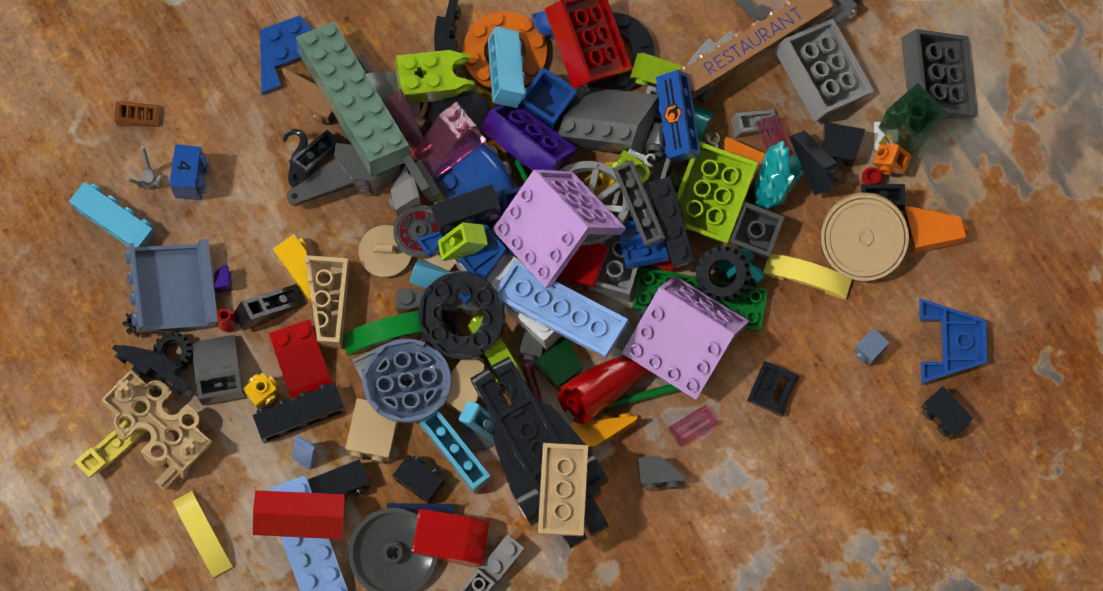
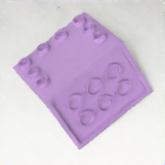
[492,170,626,288]
[622,275,749,400]

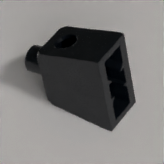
[823,122,865,174]

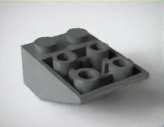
[192,334,245,405]

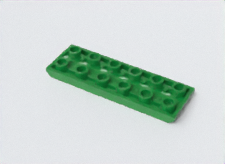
[632,267,768,331]

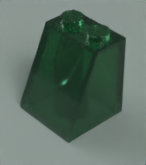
[878,83,948,155]

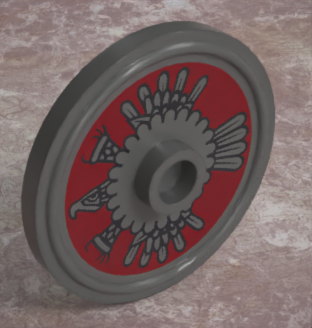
[393,205,439,258]

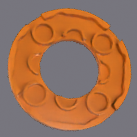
[463,11,547,91]

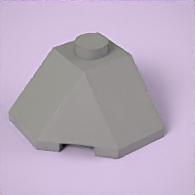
[388,166,421,216]

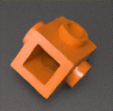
[873,143,911,175]

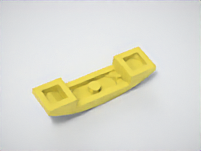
[763,254,852,300]
[75,404,147,478]
[172,491,233,578]

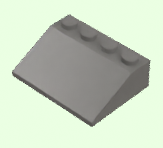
[774,19,874,122]

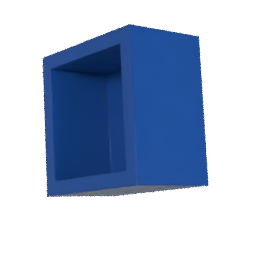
[519,67,578,131]

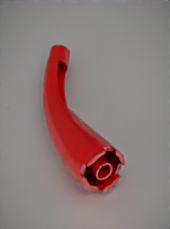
[557,355,652,424]

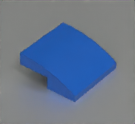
[618,216,669,269]

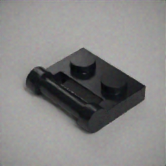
[747,361,800,417]

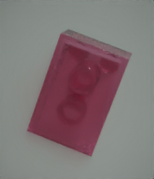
[414,102,486,179]

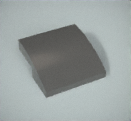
[402,154,444,203]

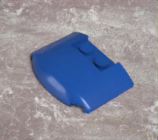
[424,135,513,224]

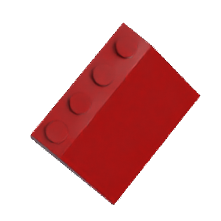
[544,0,633,89]

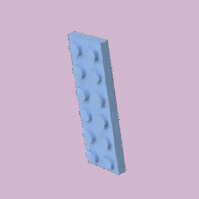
[497,260,629,359]
[264,475,348,591]

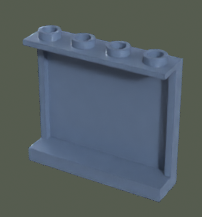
[125,239,218,333]

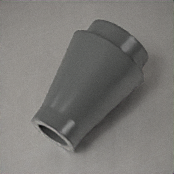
[645,124,666,157]

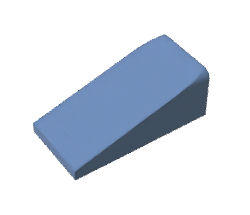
[293,436,319,469]

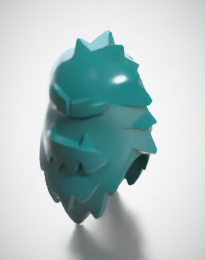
[753,141,802,209]

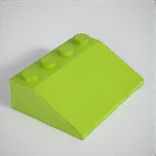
[677,142,758,244]

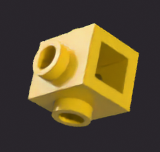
[243,373,279,410]

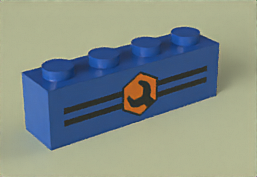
[656,70,701,162]

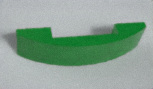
[343,311,423,356]

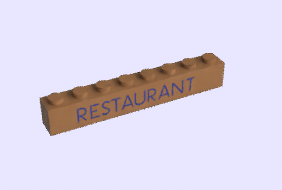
[680,0,833,99]

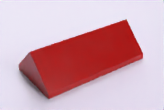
[253,490,345,539]

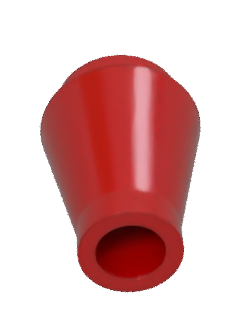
[217,309,238,332]

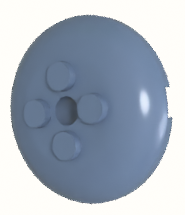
[362,339,451,423]

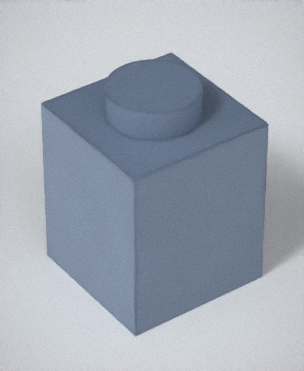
[854,328,890,366]

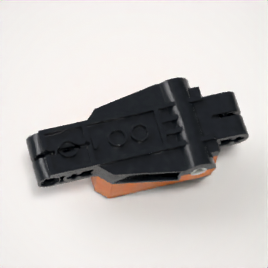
[470,356,609,549]

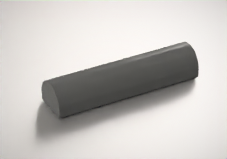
[612,160,666,248]

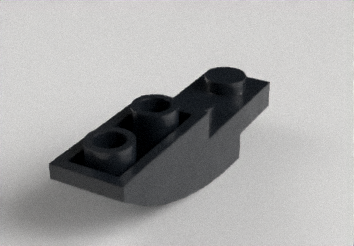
[434,0,462,74]
[112,345,194,397]

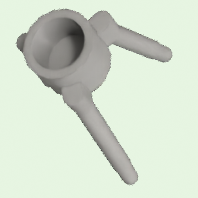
[127,146,162,190]

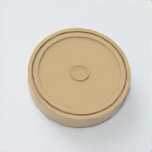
[821,193,909,281]

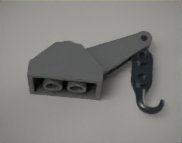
[283,129,403,206]

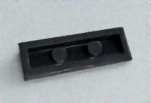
[289,130,343,182]

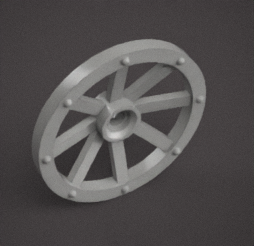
[559,161,630,245]

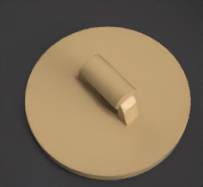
[358,225,412,278]

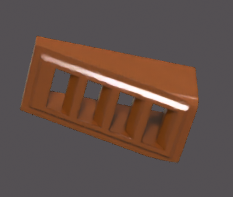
[115,101,161,127]

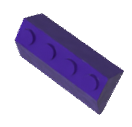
[480,104,578,171]

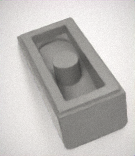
[731,109,779,138]

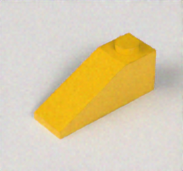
[273,234,312,304]

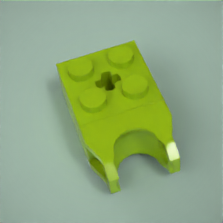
[395,50,475,105]

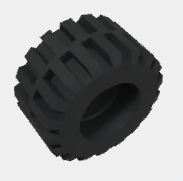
[696,246,751,301]

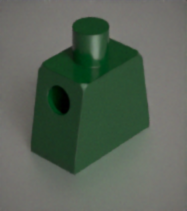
[533,338,583,391]

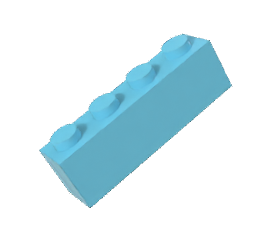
[488,26,526,108]
[68,182,155,247]
[419,411,491,494]

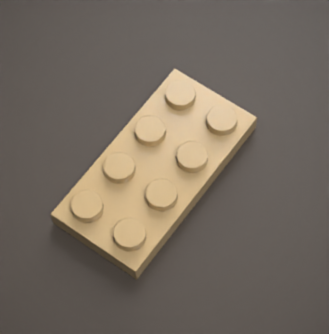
[538,443,588,537]

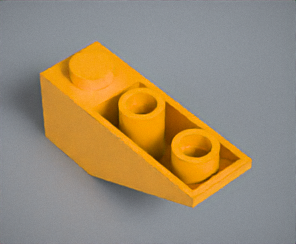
[571,413,637,451]

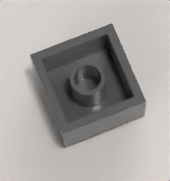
[726,202,784,260]

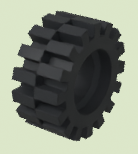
[152,331,193,370]

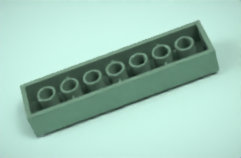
[296,21,410,176]

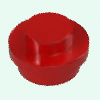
[861,167,883,184]

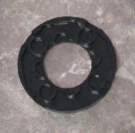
[586,12,654,91]
[419,271,505,359]

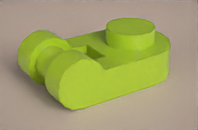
[610,150,650,185]

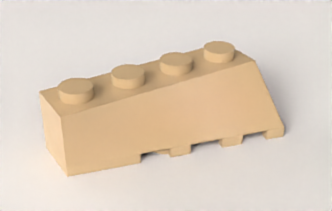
[305,255,350,349]

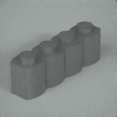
[395,288,483,317]

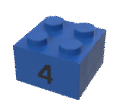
[169,144,209,201]

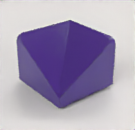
[214,265,233,294]

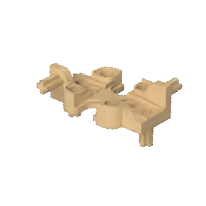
[101,370,212,490]

